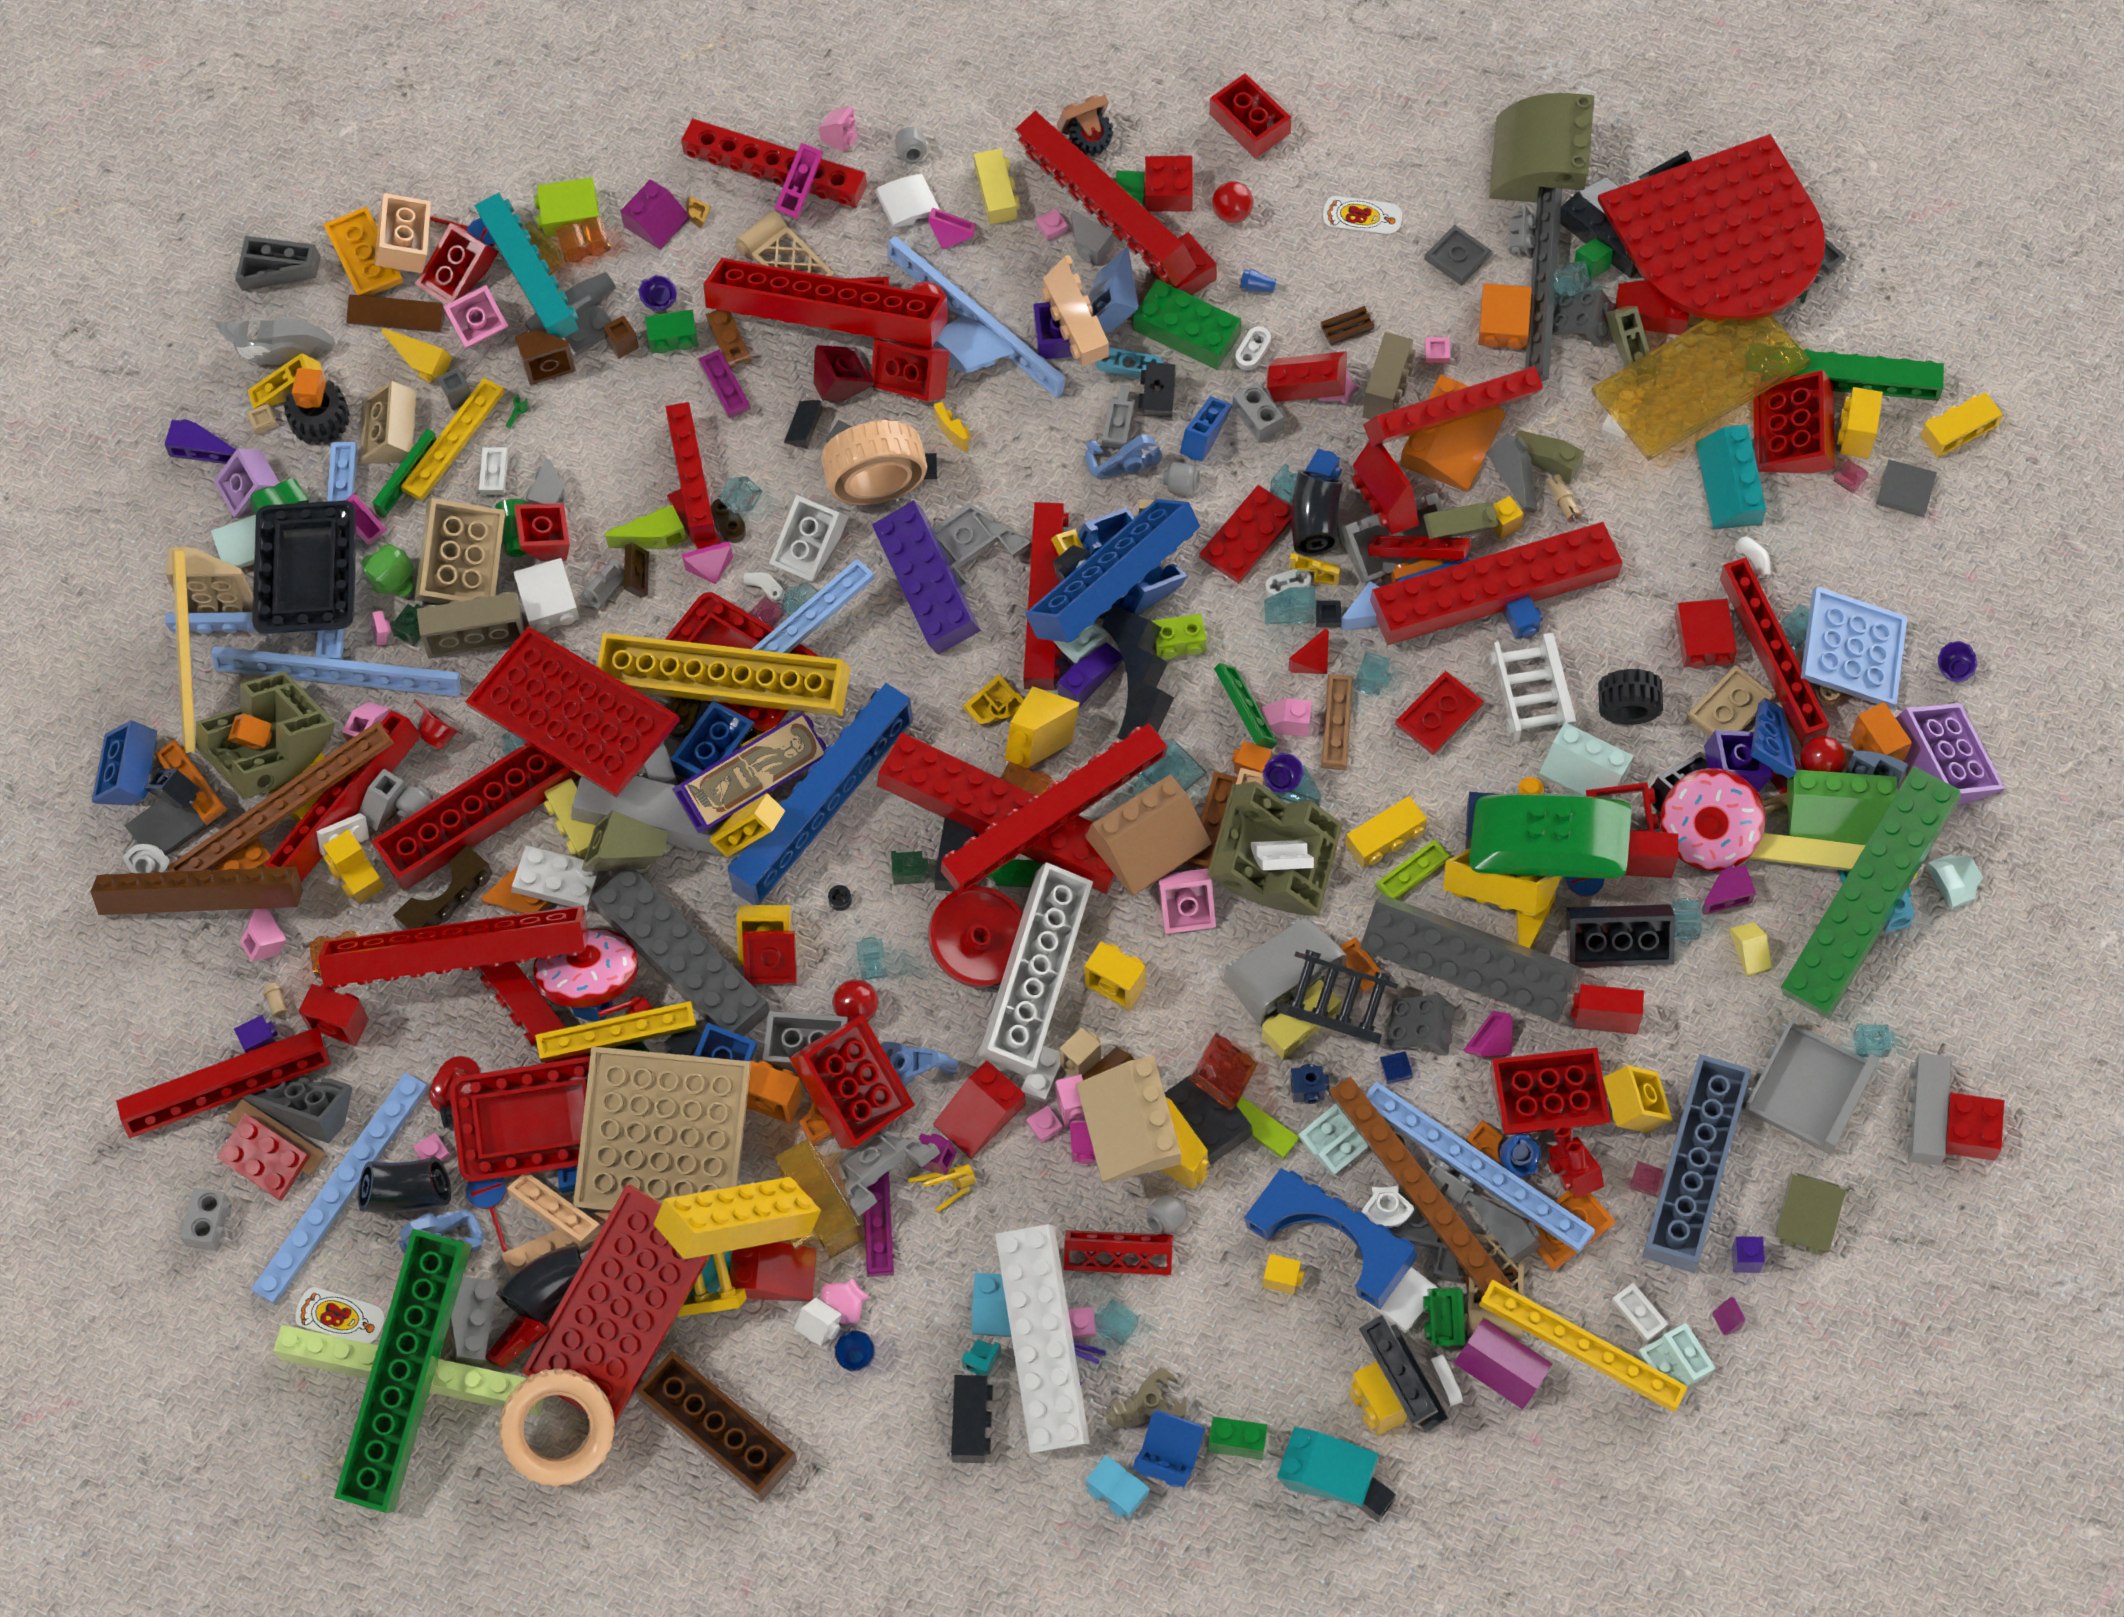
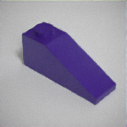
[164,419,236,464]
[1057,642,1124,708]

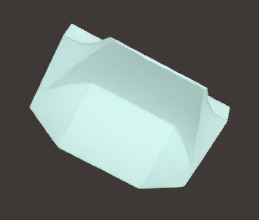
[1926,855,1983,910]

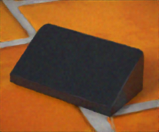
[784,400,823,449]

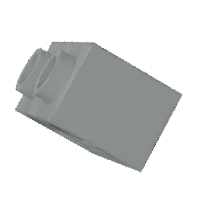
[1233,382,1285,443]
[180,1188,232,1251]

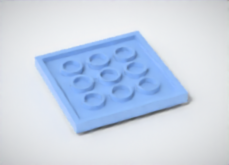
[1800,586,1907,709]

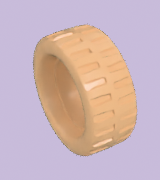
[821,420,927,505]
[499,1368,615,1487]

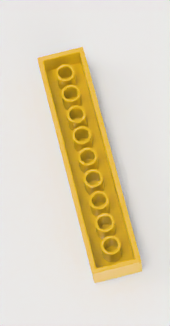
[596,633,851,716]

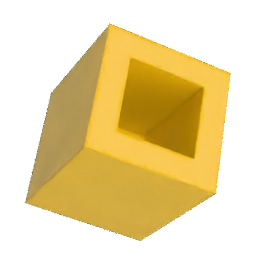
[1492,496,1524,540]
[1263,1254,1305,1295]

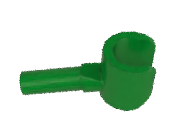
[505,394,528,429]

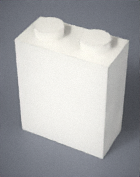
[513,558,580,632]

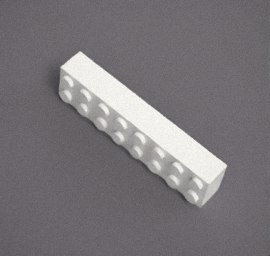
[978,862,1093,1076]
[995,1224,1090,1453]

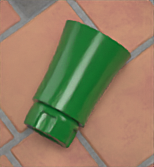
[495,499,529,557]

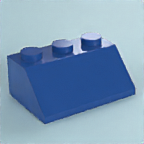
[670,701,755,779]
[92,720,157,806]

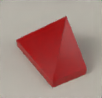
[1288,628,1329,674]

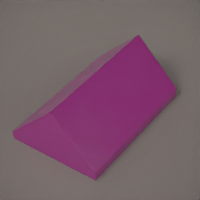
[1454,1317,1553,1410]

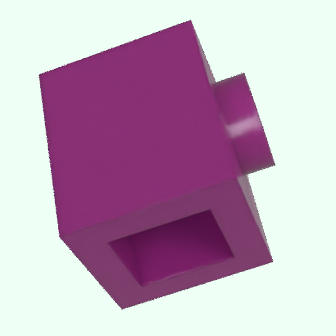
[916,1133,957,1175]

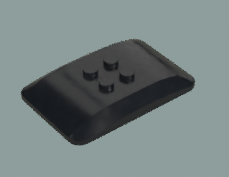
[252,501,356,634]

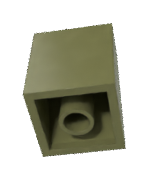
[581,810,669,872]
[1775,1171,1846,1255]

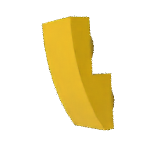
[933,402,971,452]

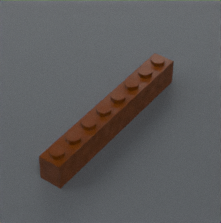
[90,867,303,915]

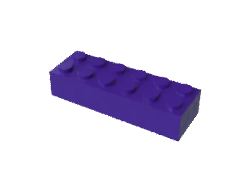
[871,501,981,655]

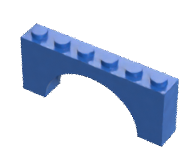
[1244,1168,1416,1310]

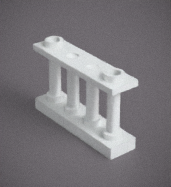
[1489,633,1576,742]

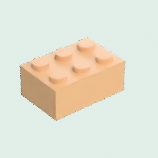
[375,193,431,273]

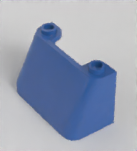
[1078,507,1187,615]

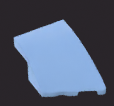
[933,316,1016,373]

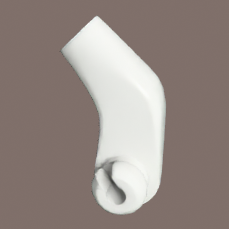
[1735,537,1771,578]
[744,572,785,603]

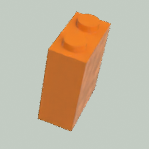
[1478,283,1532,349]

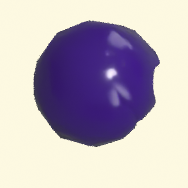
[638,275,677,312]
[1938,641,1978,683]
[1263,753,1304,794]

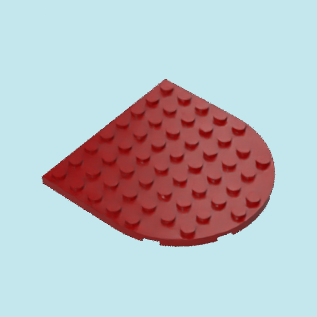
[1597,134,1825,321]

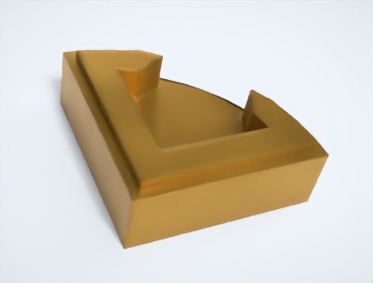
[686,196,711,228]

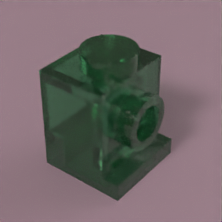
[390,604,424,647]
[891,851,929,885]

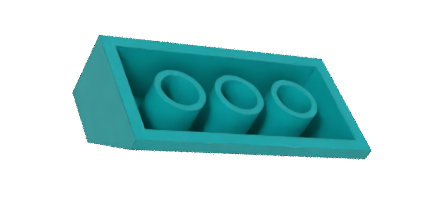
[1695,424,1766,529]

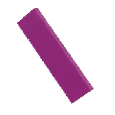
[864,1171,894,1277]

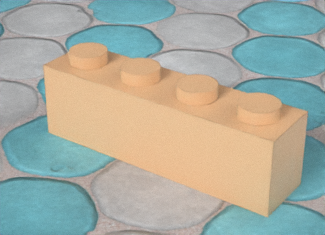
[1041,255,1109,367]

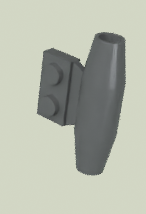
[525,272,616,356]

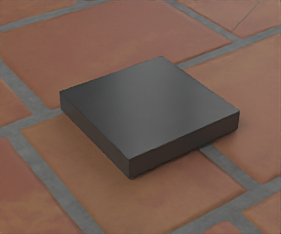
[1424,225,1492,286]
[1876,459,1937,517]

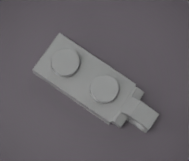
[1102,384,1134,448]

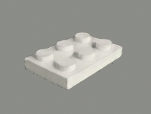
[512,846,599,911]

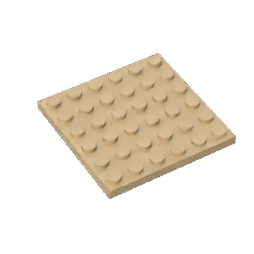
[573,1047,751,1211]

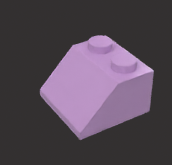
[214,448,279,518]

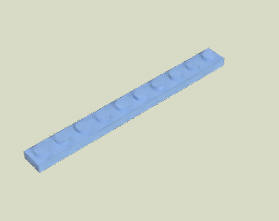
[887,236,1066,398]
[316,442,358,660]
[211,646,461,697]
[251,1072,428,1305]
[1366,1081,1595,1253]

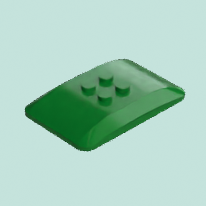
[1469,793,1632,879]

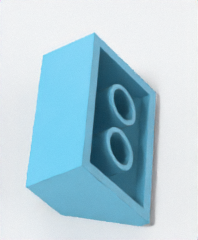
[972,1273,1012,1337]

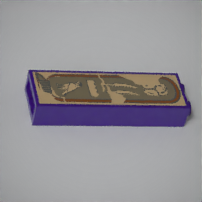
[672,711,827,833]

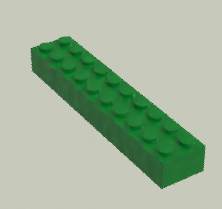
[1781,766,1961,1020]
[334,1229,472,1513]

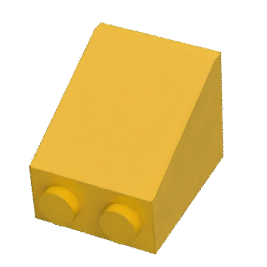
[1004,686,1080,768]
[1159,1097,1209,1190]

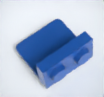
[1132,1410,1205,1488]

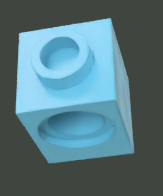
[1883,891,1915,932]

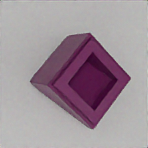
[1712,1296,1746,1335]

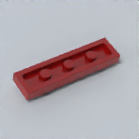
[1367,535,1471,561]

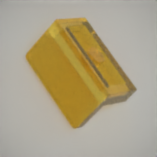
[525,222,564,276]

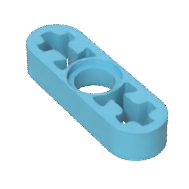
[1095,347,1164,378]

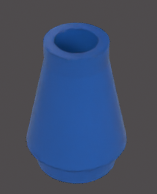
[1240,268,1276,293]

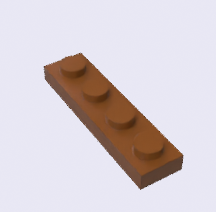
[1188,771,1238,870]

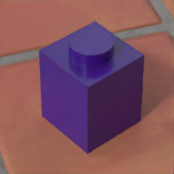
[234,1015,278,1053]
[1732,1236,1765,1273]

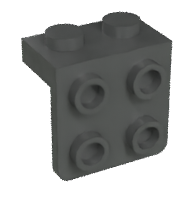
[1552,290,1614,347]
[1388,994,1455,1056]

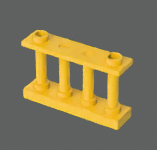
[677,1252,747,1317]

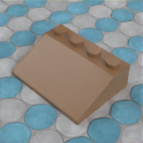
[1085,774,1212,897]

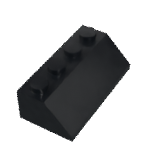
[1566,904,1675,967]

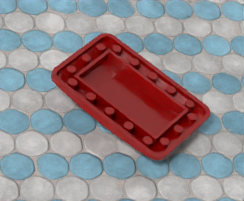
[665,592,819,733]
[450,1056,590,1182]

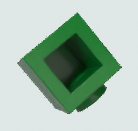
[1573,238,1613,280]

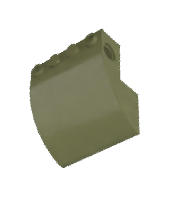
[1489,93,1595,203]
[195,671,334,800]
[1207,781,1343,916]

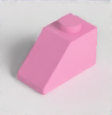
[1260,698,1312,737]

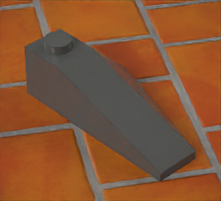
[240,1078,352,1143]

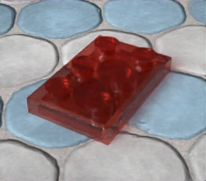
[1189,1032,1258,1111]

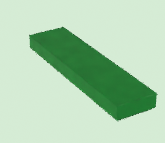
[372,428,437,518]
[1214,663,1278,749]

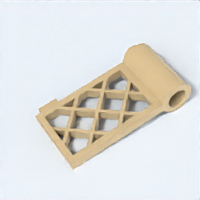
[735,210,835,277]
[1464,1234,1524,1340]

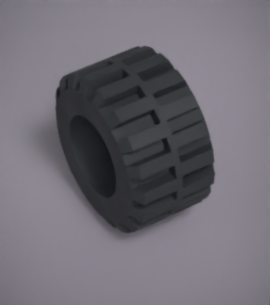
[284,380,350,445]
[1598,669,1663,725]

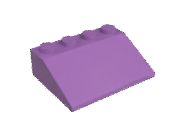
[1896,703,2005,807]

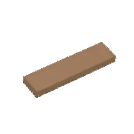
[1321,674,1353,770]
[226,1099,326,1177]

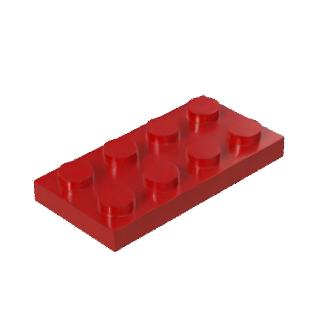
[1199,484,1292,584]

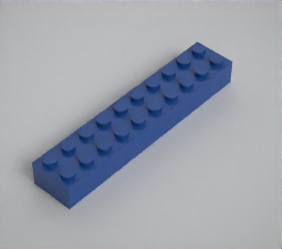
[728,683,913,905]

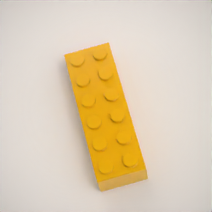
[654,1177,821,1259]

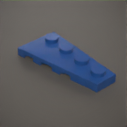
[1750,698,1797,779]

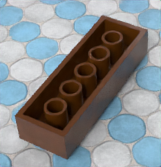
[635,1350,797,1503]

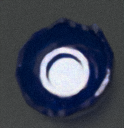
[834,1330,876,1372]

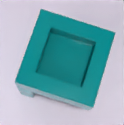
[961,1339,1001,1377]

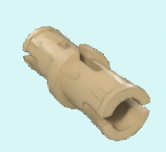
[1546,474,1582,523]

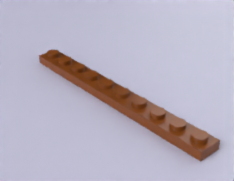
[167,721,394,872]
[1329,1076,1512,1295]

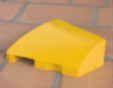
[1290,553,1341,585]
[961,674,1024,725]

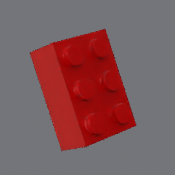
[1209,73,1292,159]

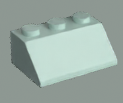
[1539,722,1633,799]

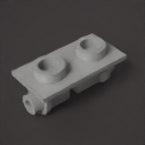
[1509,205,1536,258]
[579,559,624,610]
[1424,1159,1478,1205]

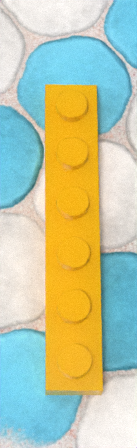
[401,377,505,502]
[535,1001,697,1063]

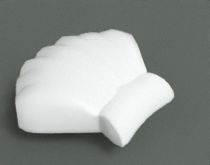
[123,844,169,873]
[1362,1186,1414,1228]

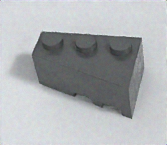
[235,236,321,291]

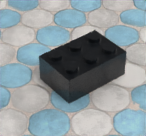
[1164,1064,1253,1165]

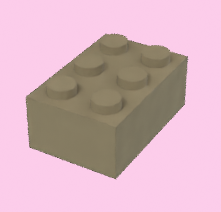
[1363,332,1416,420]

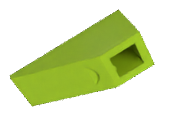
[604,505,687,549]

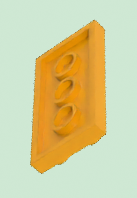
[323,206,404,296]

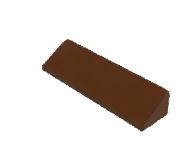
[346,294,445,332]

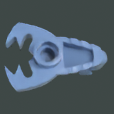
[1084,435,1162,479]
[881,1041,959,1087]
[397,1209,484,1254]

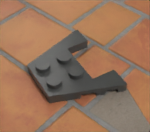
[1354,1186,1459,1282]

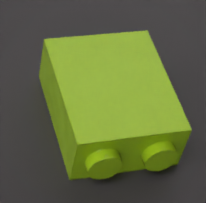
[534,177,601,238]

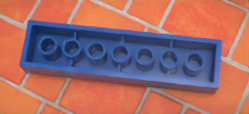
[1025,499,1201,643]

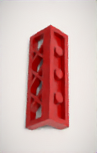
[1064,1230,1173,1275]

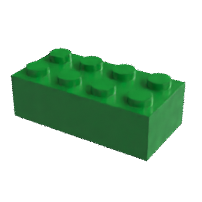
[1133,279,1241,370]

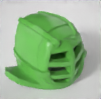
[362,544,414,598]

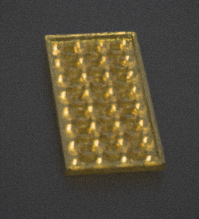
[1592,315,1810,461]

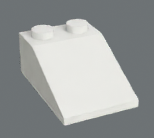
[769,495,849,582]

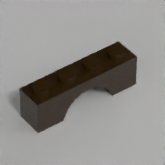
[393,845,492,930]

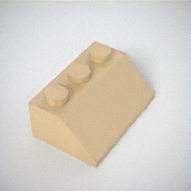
[360,381,417,464]

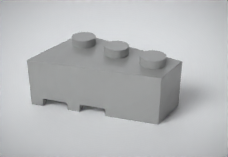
[449,1276,498,1368]

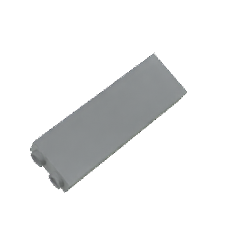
[571,776,737,855]

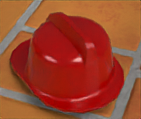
[414,699,463,749]
[428,1056,480,1112]

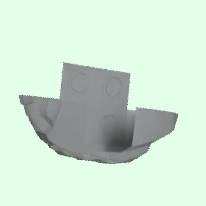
[215,318,335,365]

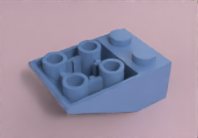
[1088,247,1138,333]

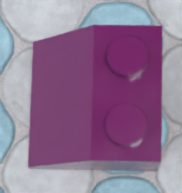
[620,179,690,250]

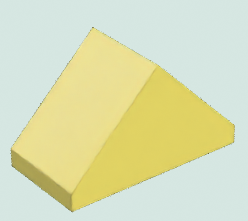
[1729,922,1772,976]

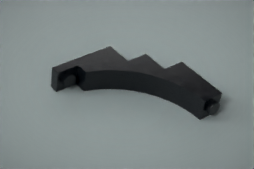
[1099,605,1174,741]

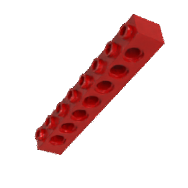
[681,118,867,208]

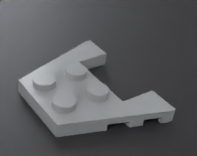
[933,503,1032,594]
[835,1129,940,1216]

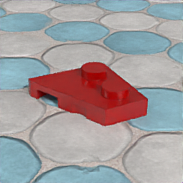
[485,1315,548,1368]

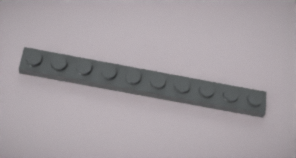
[1525,187,1562,382]

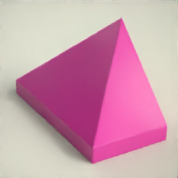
[928,207,976,249]
[345,493,387,546]
[682,541,733,584]
[1463,1011,1512,1057]

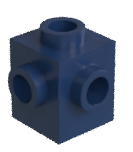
[1290,1064,1330,1104]

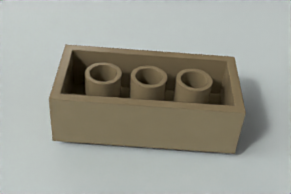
[417,592,526,658]

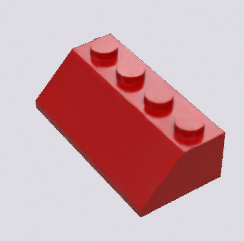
[1351,441,1419,535]

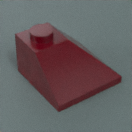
[813,345,875,401]

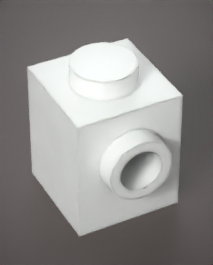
[794,1298,842,1346]

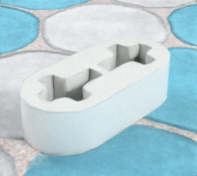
[1265,569,1311,601]
[1429,1355,1463,1407]

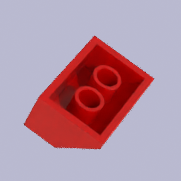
[1267,351,1347,402]

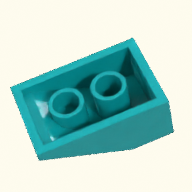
[1277,1426,1379,1506]

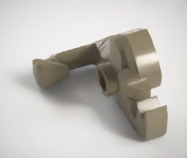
[1106,1367,1186,1428]

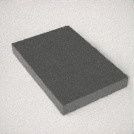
[124,799,218,856]

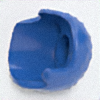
[1500,1134,1541,1177]

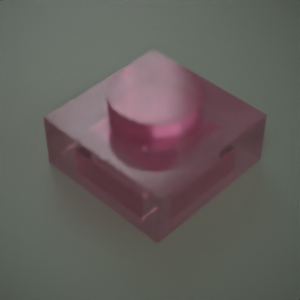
[1833,459,1869,494]
[749,596,784,627]
[1629,1161,1663,1197]

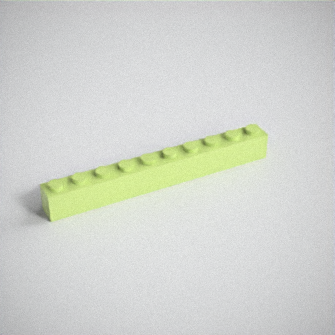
[273,1325,545,1417]

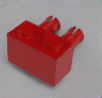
[1548,1125,1604,1199]

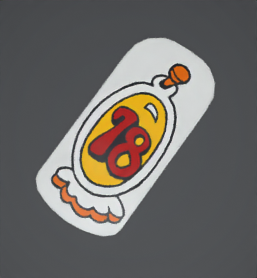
[1323,196,1402,234]
[295,1287,385,1344]

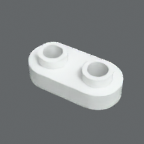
[1235,327,1271,371]

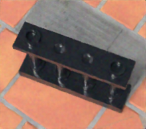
[1276,949,1398,1044]
[1358,1315,1449,1433]

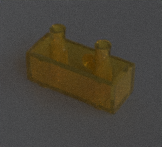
[775,1138,865,1258]

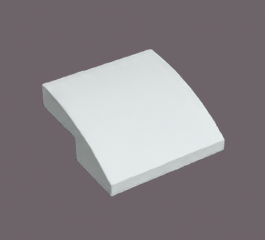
[875,174,940,227]
[1251,840,1314,870]
[1364,1267,1438,1333]

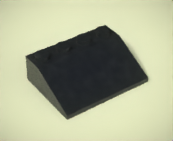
[1560,177,1638,278]

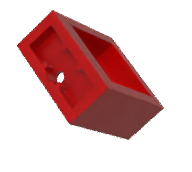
[1586,782,1659,832]

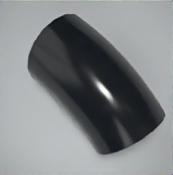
[1292,470,1343,556]
[358,1156,451,1213]
[496,1243,582,1322]

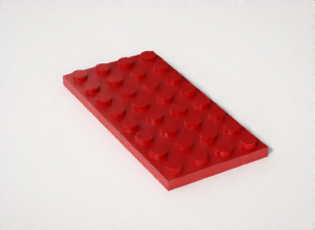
[465,626,680,798]
[522,1184,711,1425]

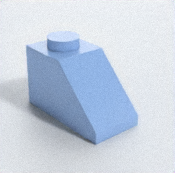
[1341,581,1379,630]

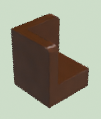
[603,315,639,359]

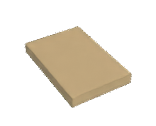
[1686,665,1775,737]

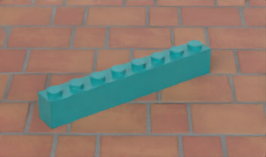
[474,192,579,339]

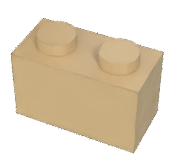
[1059,1027,1101,1077]

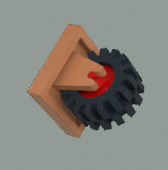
[1057,94,1113,156]

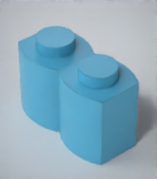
[1085,1455,1150,1519]

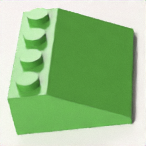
[1787,770,1897,845]

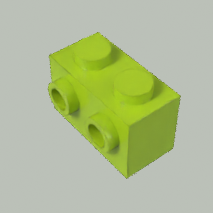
[1152,613,1207,659]

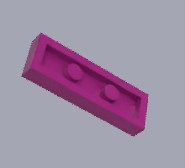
[698,349,751,419]

